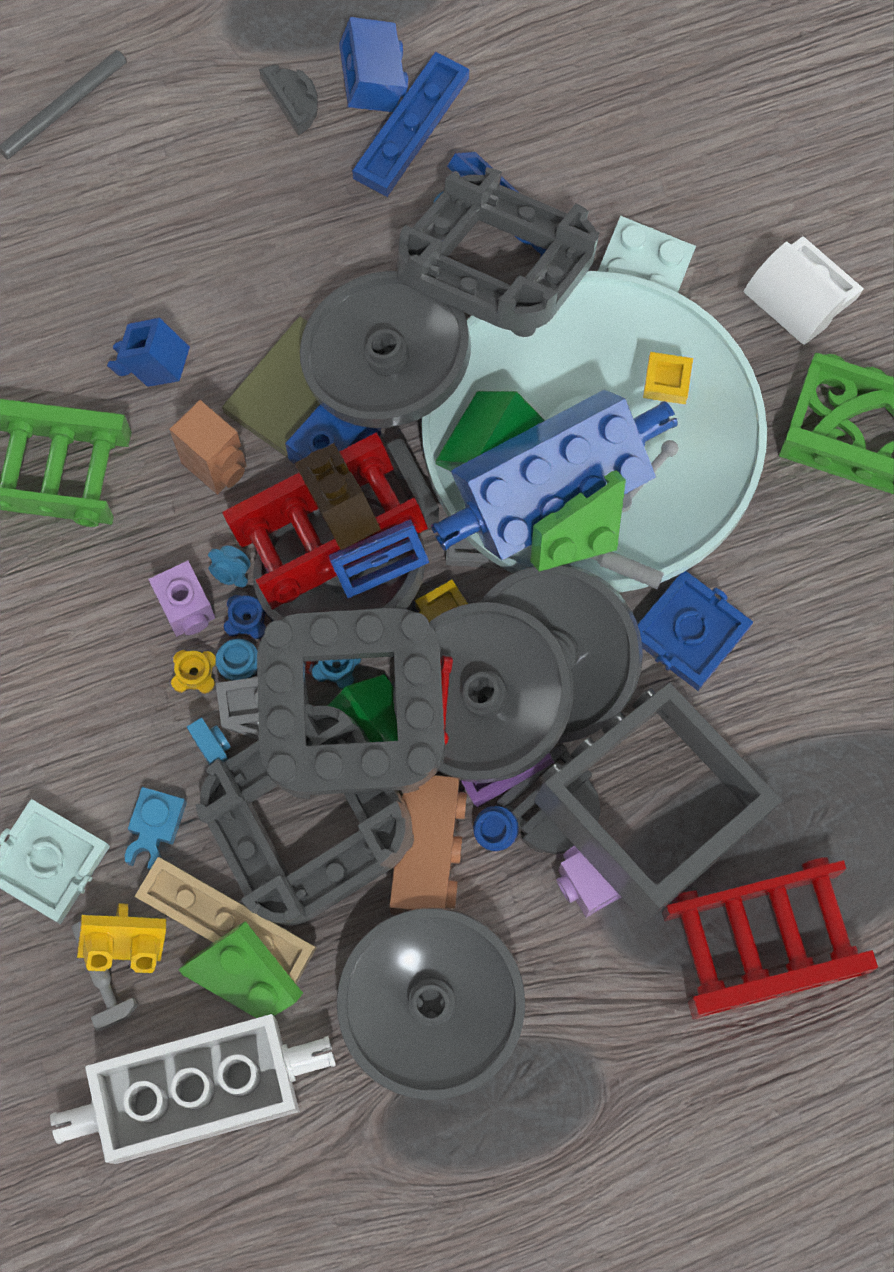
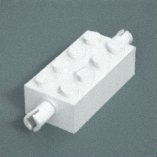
[50,1014,336,1164]

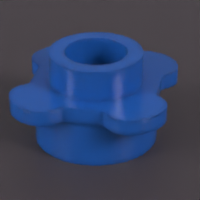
[224,595,266,639]

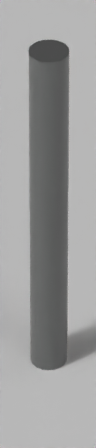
[0,50,127,160]

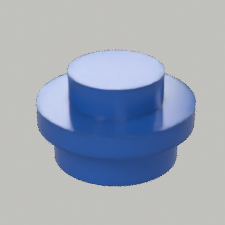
[473,806,519,851]

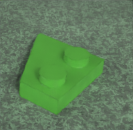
[530,470,626,571]
[179,921,303,1018]

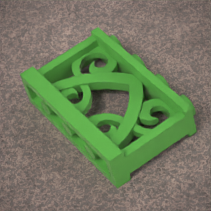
[779,353,894,494]

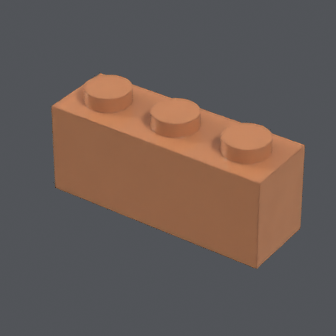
[389,775,467,915]

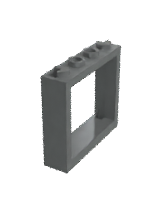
[533,682,782,924]

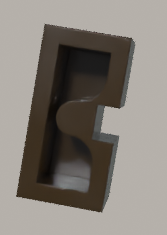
[294,443,381,550]

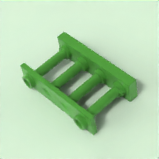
[0,399,131,527]

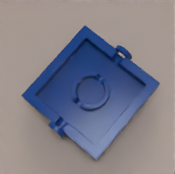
[638,571,753,691]

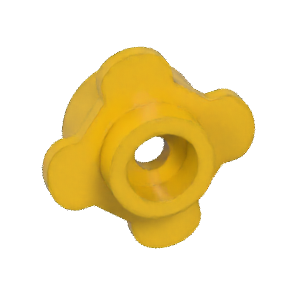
[171,650,216,694]

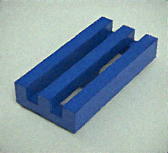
[329,519,430,598]

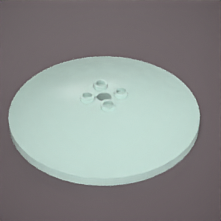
[422,271,767,593]

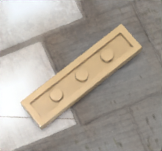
[135,857,317,984]

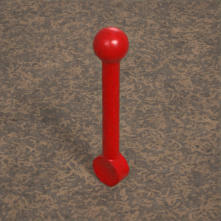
[441,655,453,745]

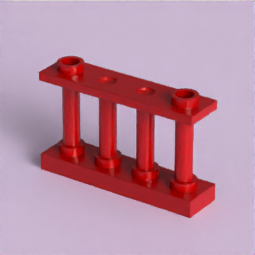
[222,432,428,610]
[662,857,878,1020]

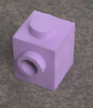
[149,561,215,637]
[556,846,621,918]

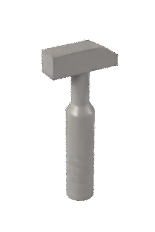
[565,552,664,589]
[71,921,138,1031]

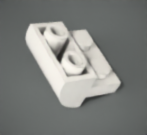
[743,237,864,345]

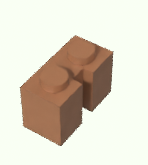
[169,400,247,495]

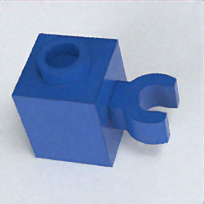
[107,318,190,387]

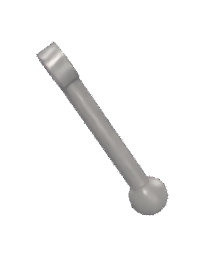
[622,440,678,512]

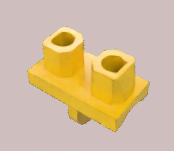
[77,903,166,973]

